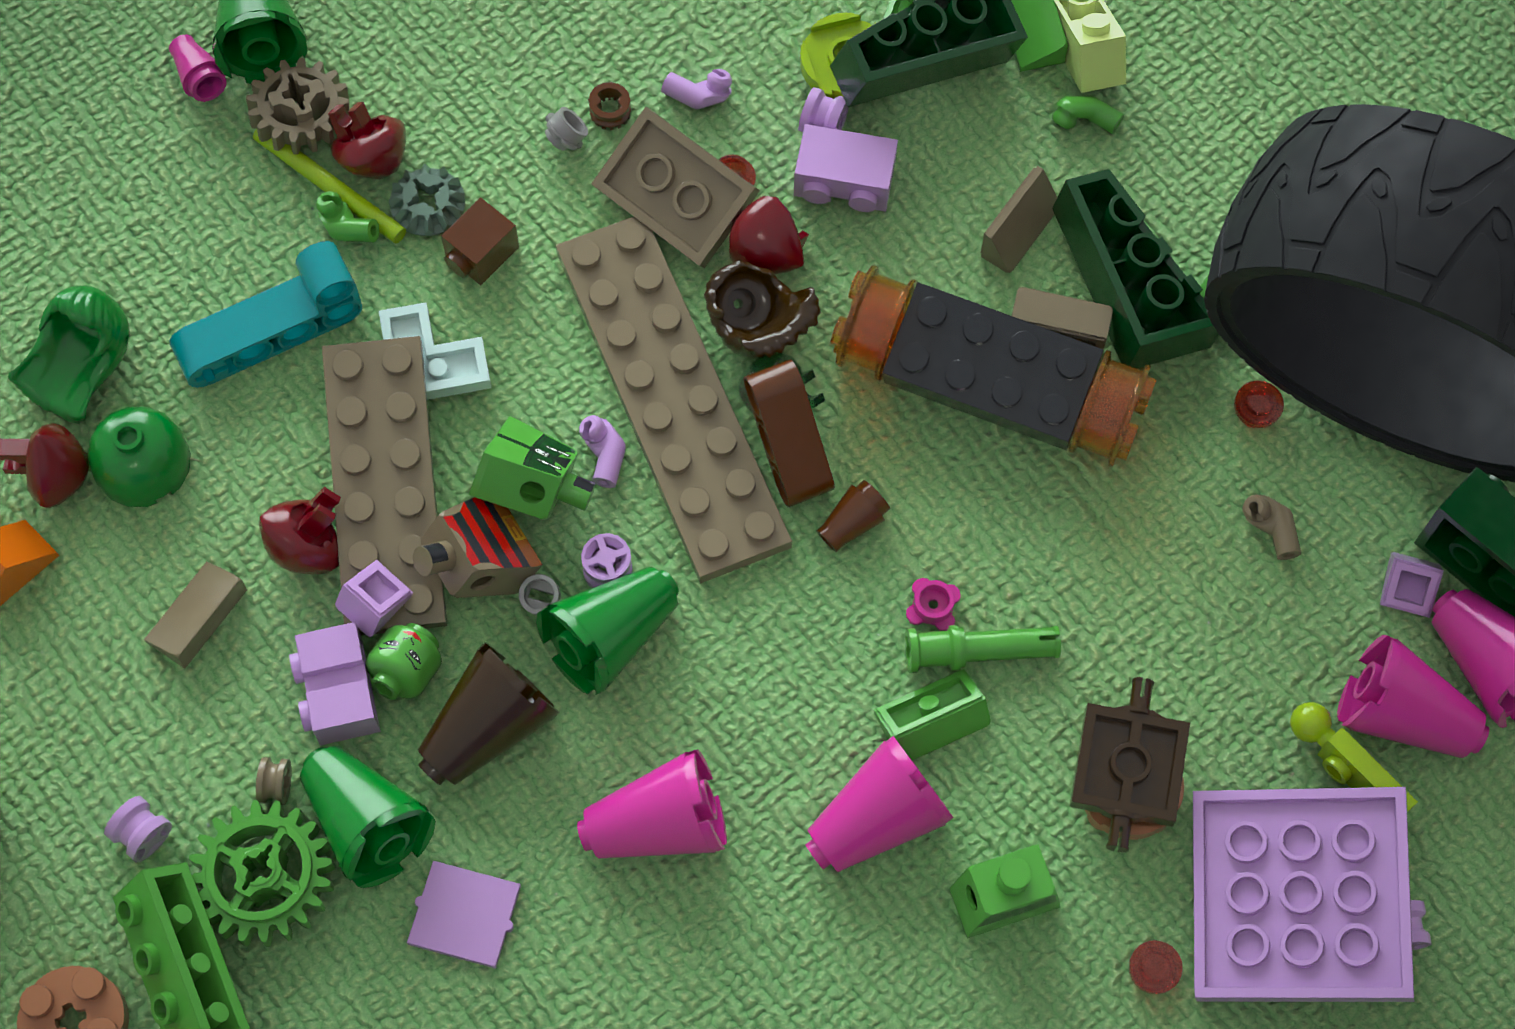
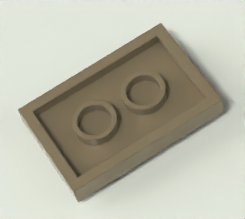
[591,107,760,268]

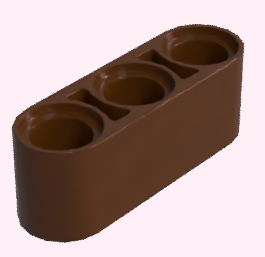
[743,359,835,508]

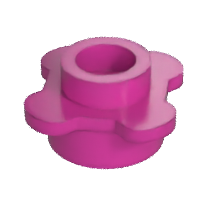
[906,578,961,631]

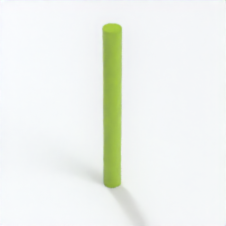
[253,128,407,244]

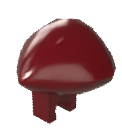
[328,102,406,179]
[729,196,809,275]
[0,423,89,508]
[259,487,341,574]

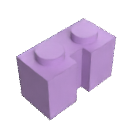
[794,124,898,212]
[289,622,381,746]

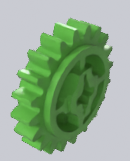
[189,800,336,947]

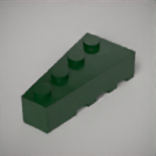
[830,0,1028,107]
[1052,169,1219,372]

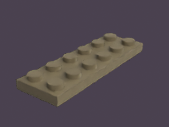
[322,336,447,636]

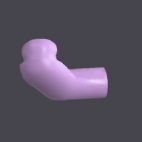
[661,69,732,109]
[579,415,626,488]

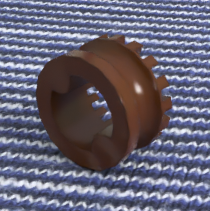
[588,82,631,130]

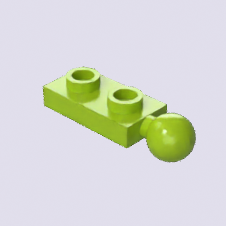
[1290,702,1418,813]

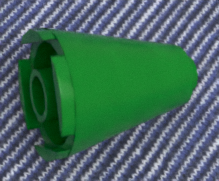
[212,0,308,84]
[536,567,679,695]
[300,746,436,888]

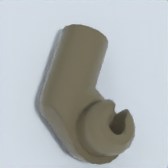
[1242,494,1301,560]

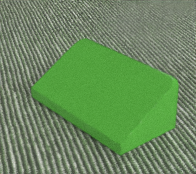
[1011,0,1068,72]
[873,669,991,761]

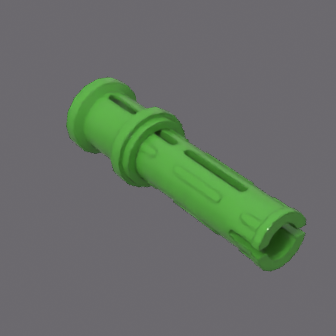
[905,625,1061,673]

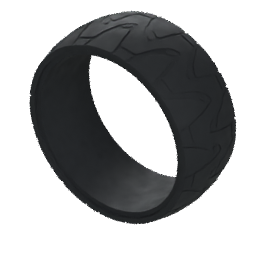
[1204,104,1515,482]

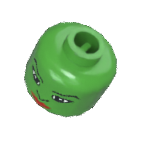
[365,623,442,700]

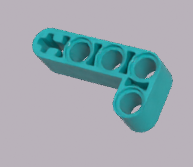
[169,241,362,388]

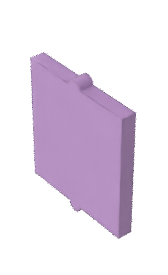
[407,861,521,969]

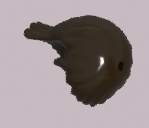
[704,260,821,360]

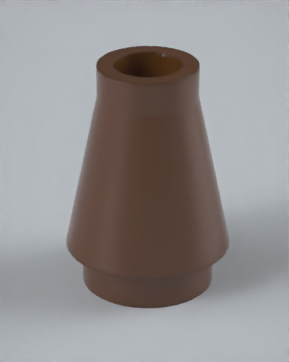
[816,480,890,552]

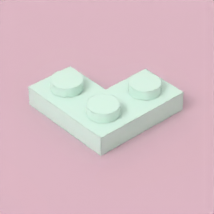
[379,302,491,400]

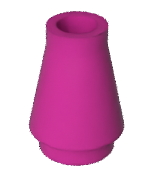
[169,34,227,102]

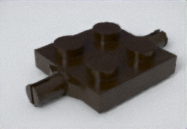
[1069,677,1190,852]

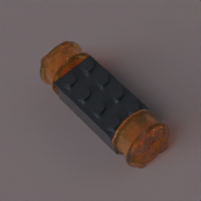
[830,264,1157,468]

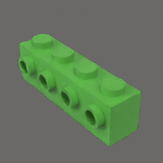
[113,862,250,1029]

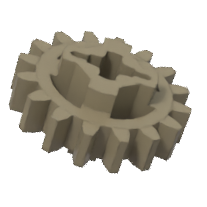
[246,58,350,154]

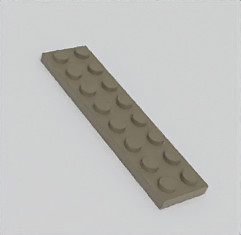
[556,217,792,584]

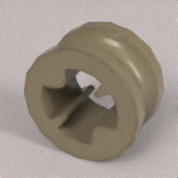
[256,757,292,805]

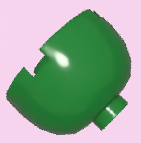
[87,406,191,507]

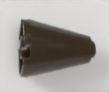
[418,642,560,785]

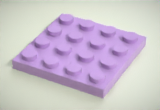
[1193,787,1415,1002]

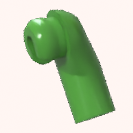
[1052,96,1124,134]
[316,191,380,243]

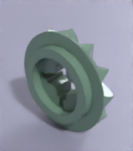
[389,163,465,236]

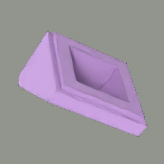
[1380,552,1444,618]
[335,560,413,637]

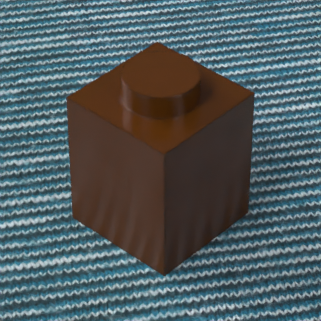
[441,197,519,286]

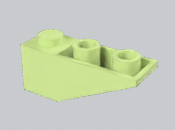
[1054,0,1126,93]

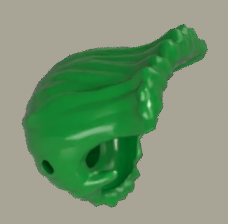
[8,285,130,424]

